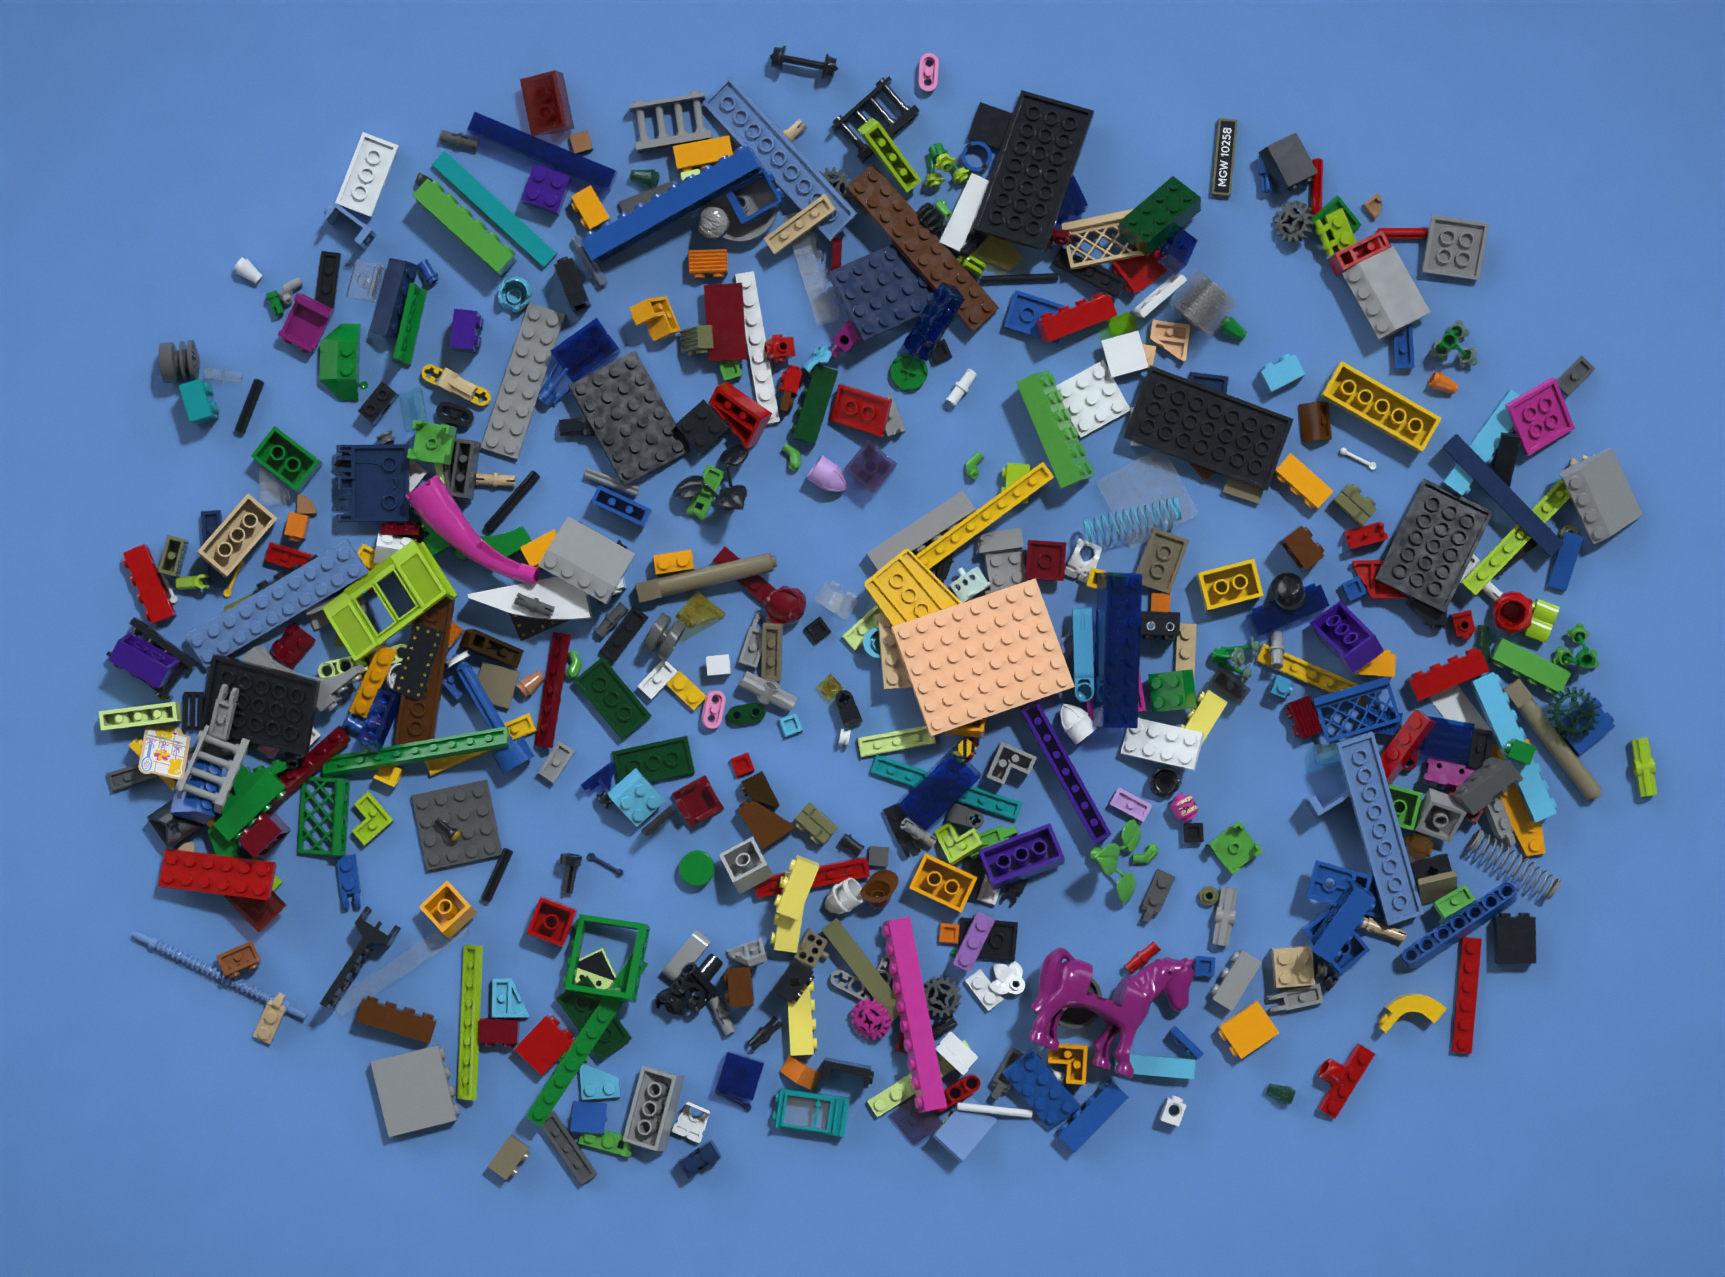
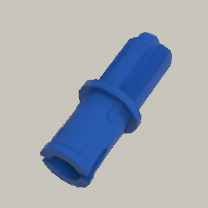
[1258,155,1273,193]

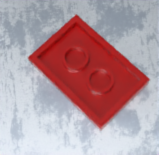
[830,384,892,437]

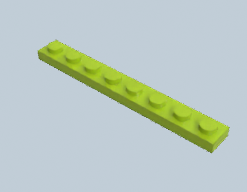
[1461,479,1570,596]
[457,944,483,1100]

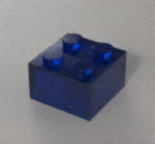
[716,1050,765,1100]

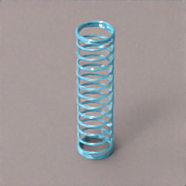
[1083,496,1182,543]

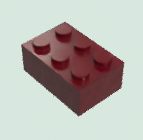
[238,813,291,858]

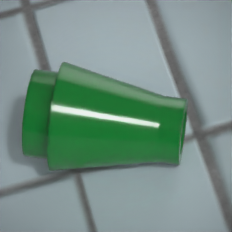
[1218,315,1247,341]

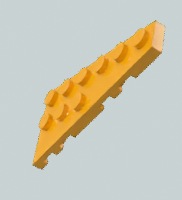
[1489,739,1546,856]

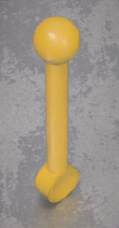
[223,560,244,597]

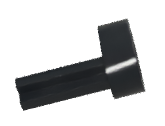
[559,853,582,894]

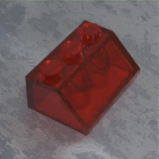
[520,70,574,136]
[224,890,287,932]

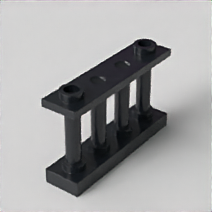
[832,76,920,163]
[106,617,199,701]

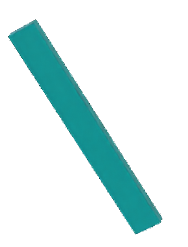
[432,150,557,268]
[870,755,1022,820]

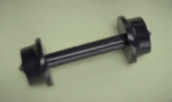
[770,46,838,79]

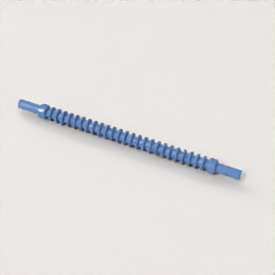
[131,930,308,1020]

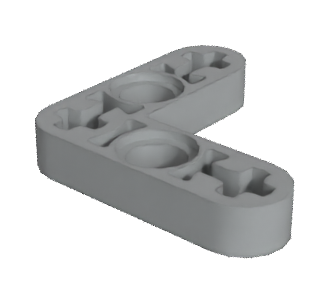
[830,954,893,1002]

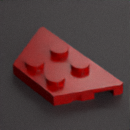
[1352,560,1410,599]

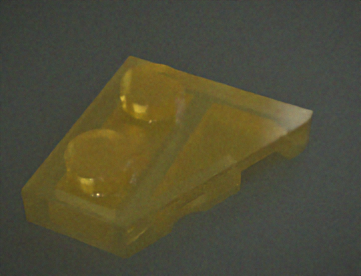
[972,236,1023,272]
[675,591,726,629]

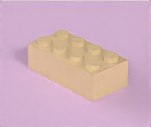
[196,494,278,578]

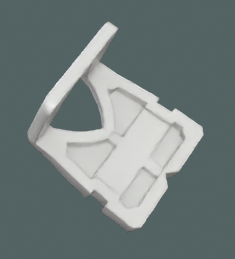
[1064,539,1102,583]
[672,1102,710,1143]

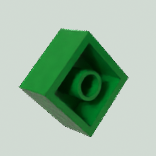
[1148,669,1197,713]

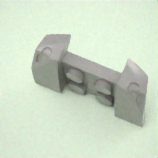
[973,528,1027,597]

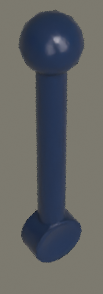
[587,853,623,876]
[715,1088,751,1111]

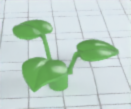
[1090,818,1141,905]

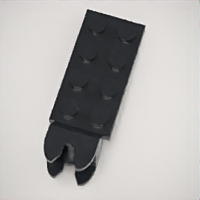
[320,906,401,1010]

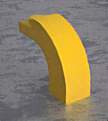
[1378,993,1447,1033]

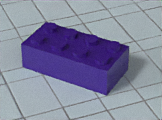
[1310,601,1384,673]
[978,823,1065,891]

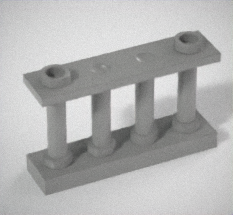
[629,90,712,153]
[175,725,250,814]

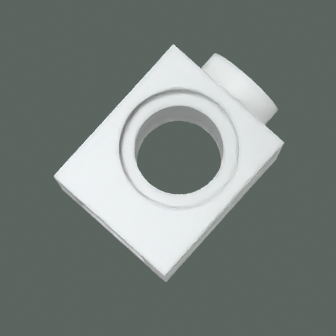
[1159,1095,1187,1127]

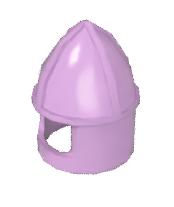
[806,455,847,492]

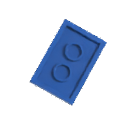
[1004,290,1070,344]

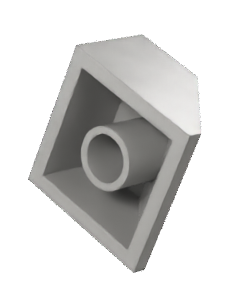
[1415,788,1467,843]

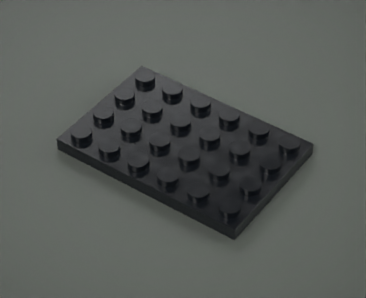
[568,351,691,487]
[1375,478,1493,614]
[201,654,321,756]

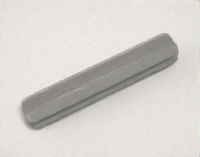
[584,468,640,496]

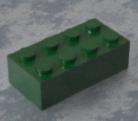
[1119,176,1201,256]

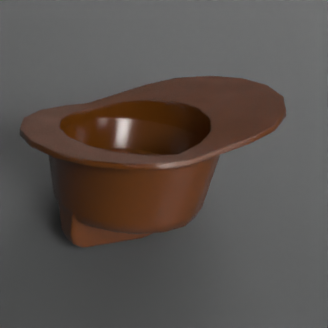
[860,870,899,911]

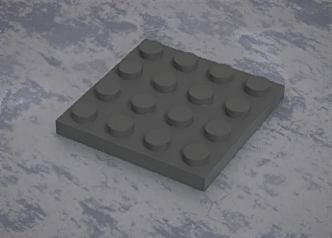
[412,779,502,870]

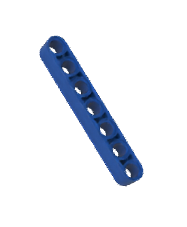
[1402,882,1517,969]

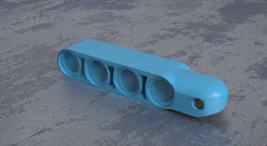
[1072,607,1094,702]

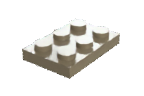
[1133,527,1189,594]

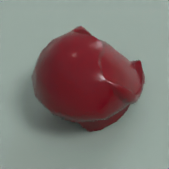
[763,586,806,626]

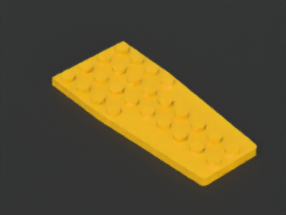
[864,549,962,627]

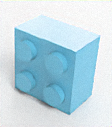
[607,768,665,827]

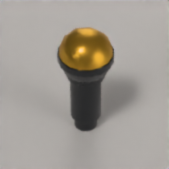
[435,818,461,841]

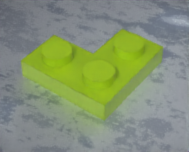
[352,791,394,845]
[934,822,985,865]

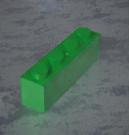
[213,771,288,841]

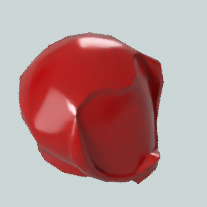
[1492,591,1533,634]

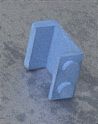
[323,202,376,250]
[1304,775,1350,816]

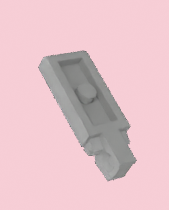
[1484,793,1516,846]

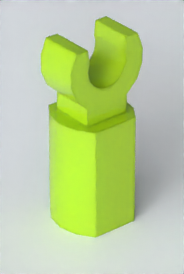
[175,574,209,590]

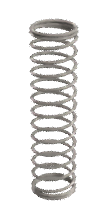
[1467,829,1562,900]

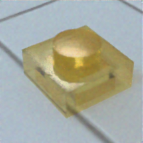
[817,674,843,701]

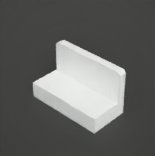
[935,1031,978,1075]

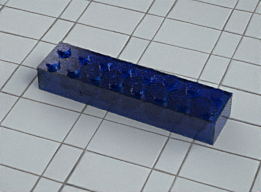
[1093,572,1142,728]

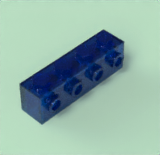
[903,282,965,361]

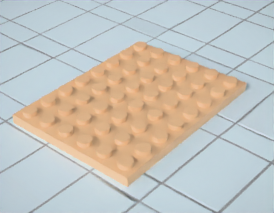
[891,578,1075,737]

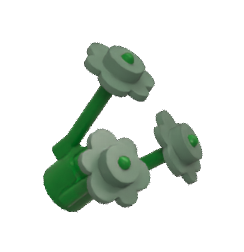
[1212,637,1260,684]

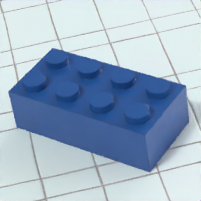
[1309,880,1376,963]

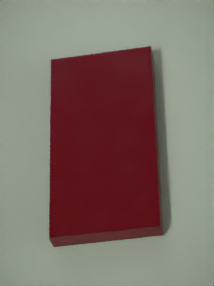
[704,283,747,362]

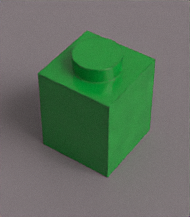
[1504,739,1537,765]

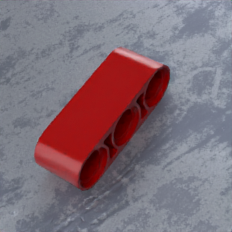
[934,1073,981,1112]

